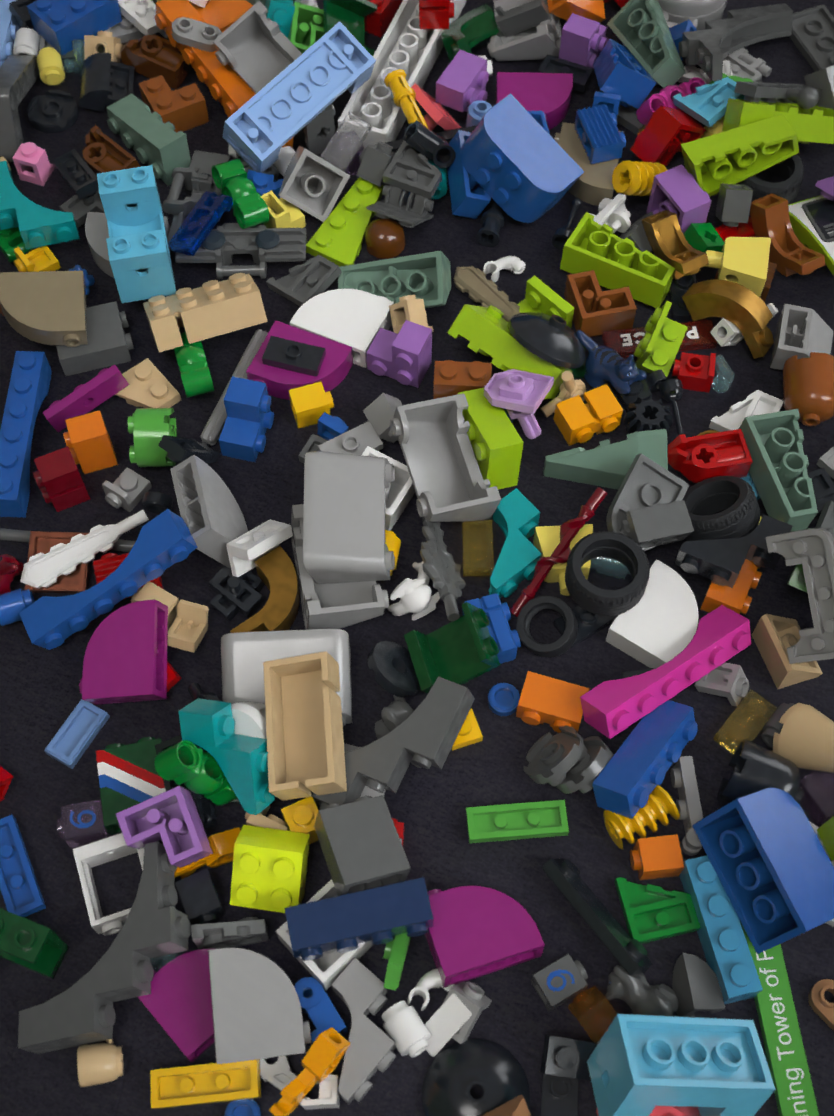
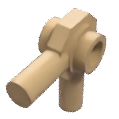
[540,371,586,418]

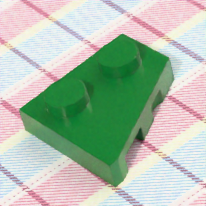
[614,877,701,944]

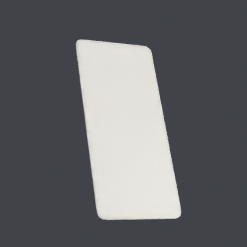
[425,993,472,1057]

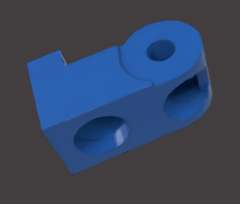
[294,977,348,1043]

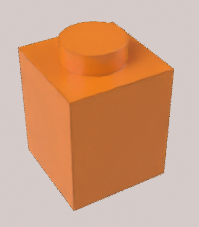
[630,834,684,880]

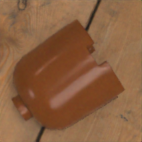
[783,352,834,426]

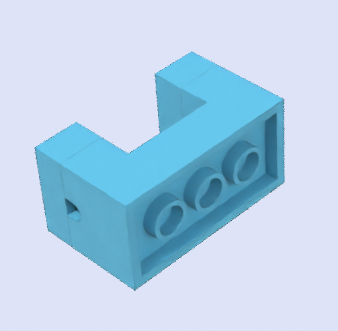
[97,165,176,303]
[587,1014,775,1116]

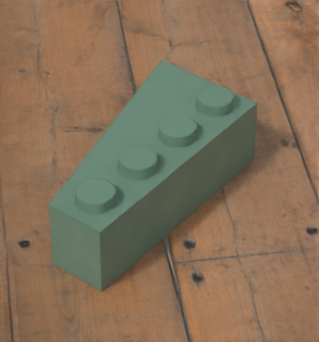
[607,0,686,88]
[106,94,191,186]
[739,409,818,532]

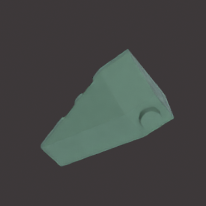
[338,251,452,308]
[543,429,668,490]

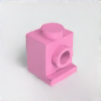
[12,142,55,186]

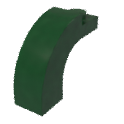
[441,4,500,63]

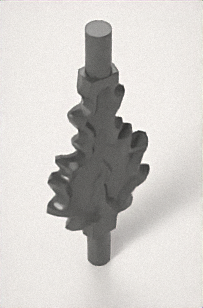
[420,517,466,621]

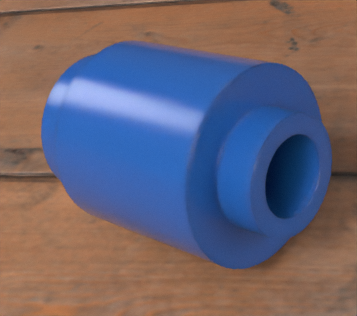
[0,588,35,626]

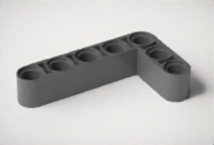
[0,55,39,163]

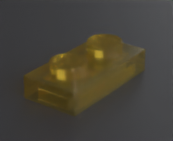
[713,689,777,754]

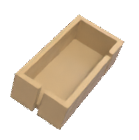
[143,273,268,353]
[263,651,347,801]

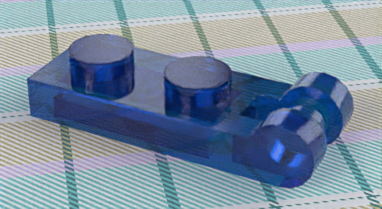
[168,191,233,256]

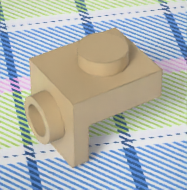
[167,600,209,653]

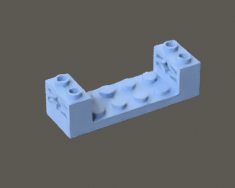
[223,21,376,173]

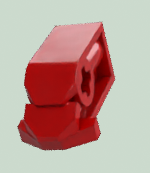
[667,429,753,483]

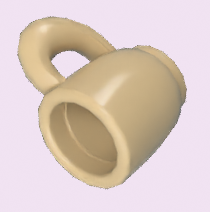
[77,1039,124,1087]

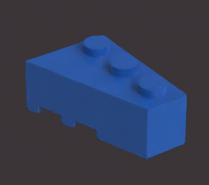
[593,39,656,109]
[447,130,491,219]

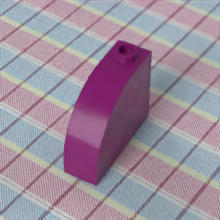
[496,72,573,130]
[246,321,353,400]
[79,599,168,705]
[425,886,545,988]
[138,948,215,1063]

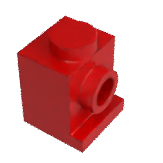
[672,352,716,393]

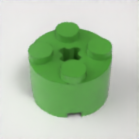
[128,408,177,467]

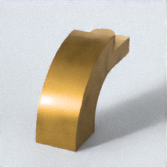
[642,210,709,279]

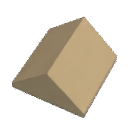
[752,614,823,690]

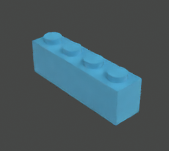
[679,855,763,1004]

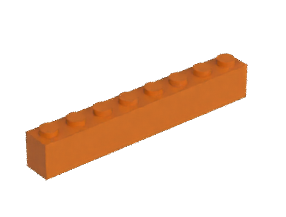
[154,0,294,148]

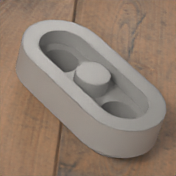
[172,17,222,52]

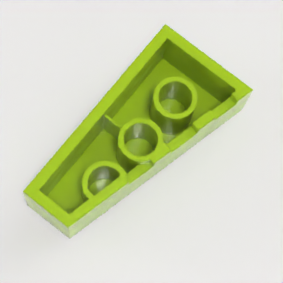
[722,98,834,144]
[681,114,799,197]
[560,212,675,308]
[447,304,573,399]

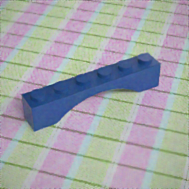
[0,351,52,517]
[19,509,198,650]

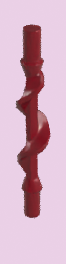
[510,487,607,617]

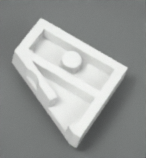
[709,390,783,432]

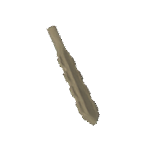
[453,266,521,322]

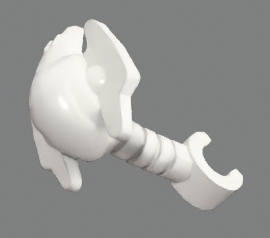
[388,561,440,621]

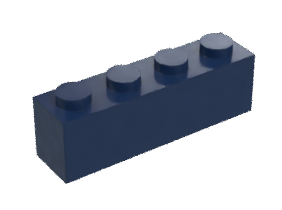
[285,877,434,961]

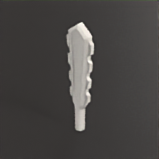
[20,510,149,589]

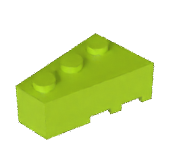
[457,388,524,490]

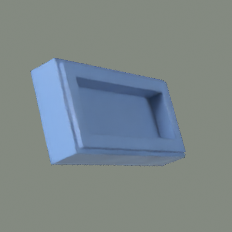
[44,699,110,769]

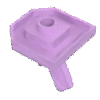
[484,369,554,439]

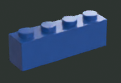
[592,700,698,819]

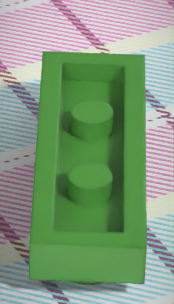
[466,800,569,843]

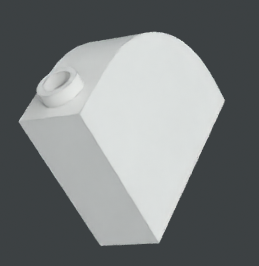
[290,289,394,368]
[606,559,699,669]

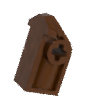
[121,35,192,90]
[83,125,140,176]

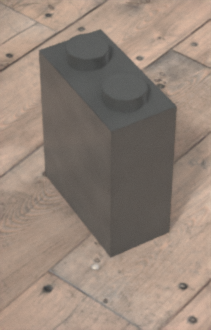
[56,301,134,376]
[314,795,411,896]

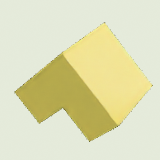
[260,190,306,228]

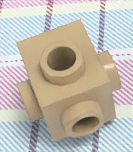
[84,31,123,64]

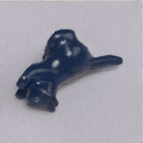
[576,330,647,394]

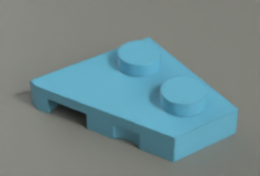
[673,77,745,128]

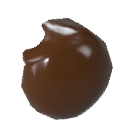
[365,218,405,259]

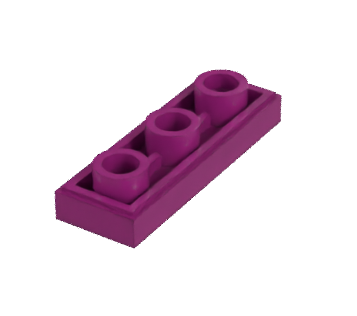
[43,365,129,432]

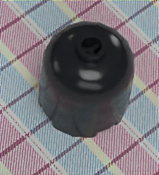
[718,738,804,803]

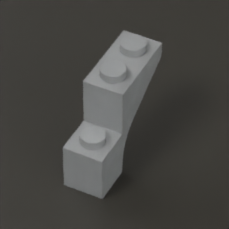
[331,958,396,1105]

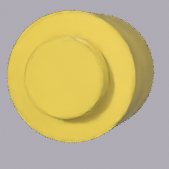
[36,47,65,85]

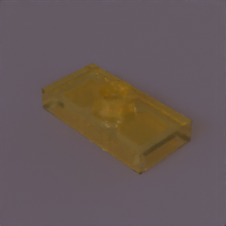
[462,520,494,576]

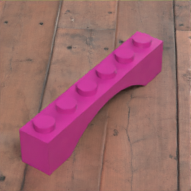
[580,605,751,739]

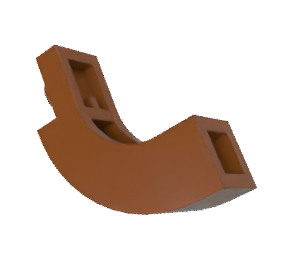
[750,193,825,277]

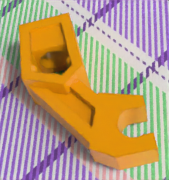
[174,827,241,879]
[269,1027,351,1116]

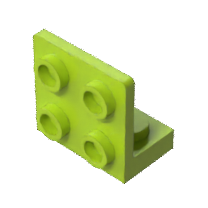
[517,275,574,328]
[634,301,688,377]

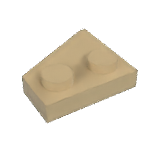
[115,358,181,408]

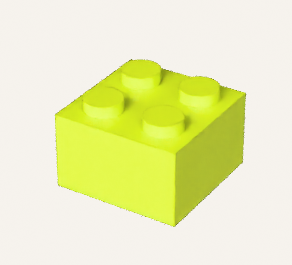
[230,825,310,913]

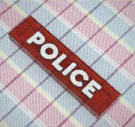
[602,320,717,358]

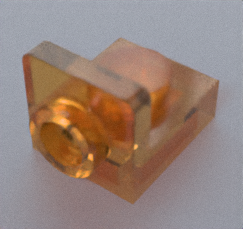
[568,986,617,1043]

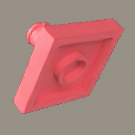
[411,84,462,131]

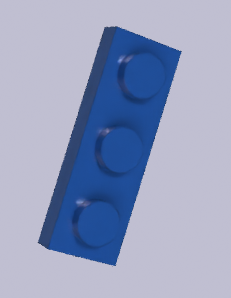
[0,814,46,918]

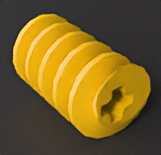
[612,161,667,196]
[603,785,680,849]

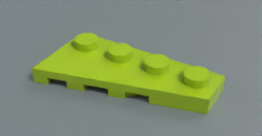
[306,177,383,267]

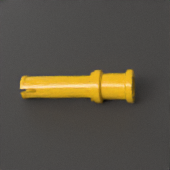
[384,69,429,128]

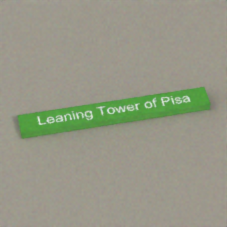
[739,919,819,1116]

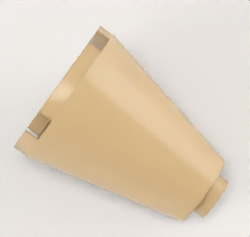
[773,703,834,773]

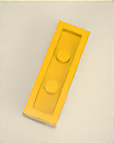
[150,1059,261,1109]

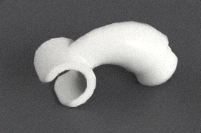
[483,256,525,283]
[407,968,454,1011]

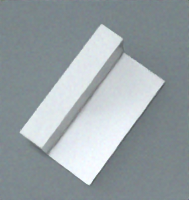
[226,519,293,578]

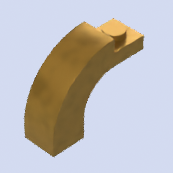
[682,279,774,359]
[230,545,300,633]

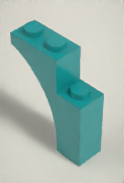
[0,161,80,250]

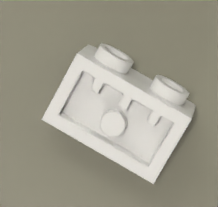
[118,0,168,38]

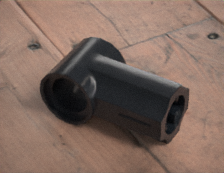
[403,120,456,168]

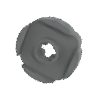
[524,726,588,787]
[556,736,614,794]

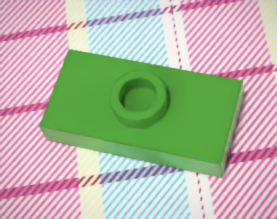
[383,933,411,991]

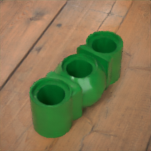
[211,159,270,229]
[174,332,215,398]
[154,740,238,806]

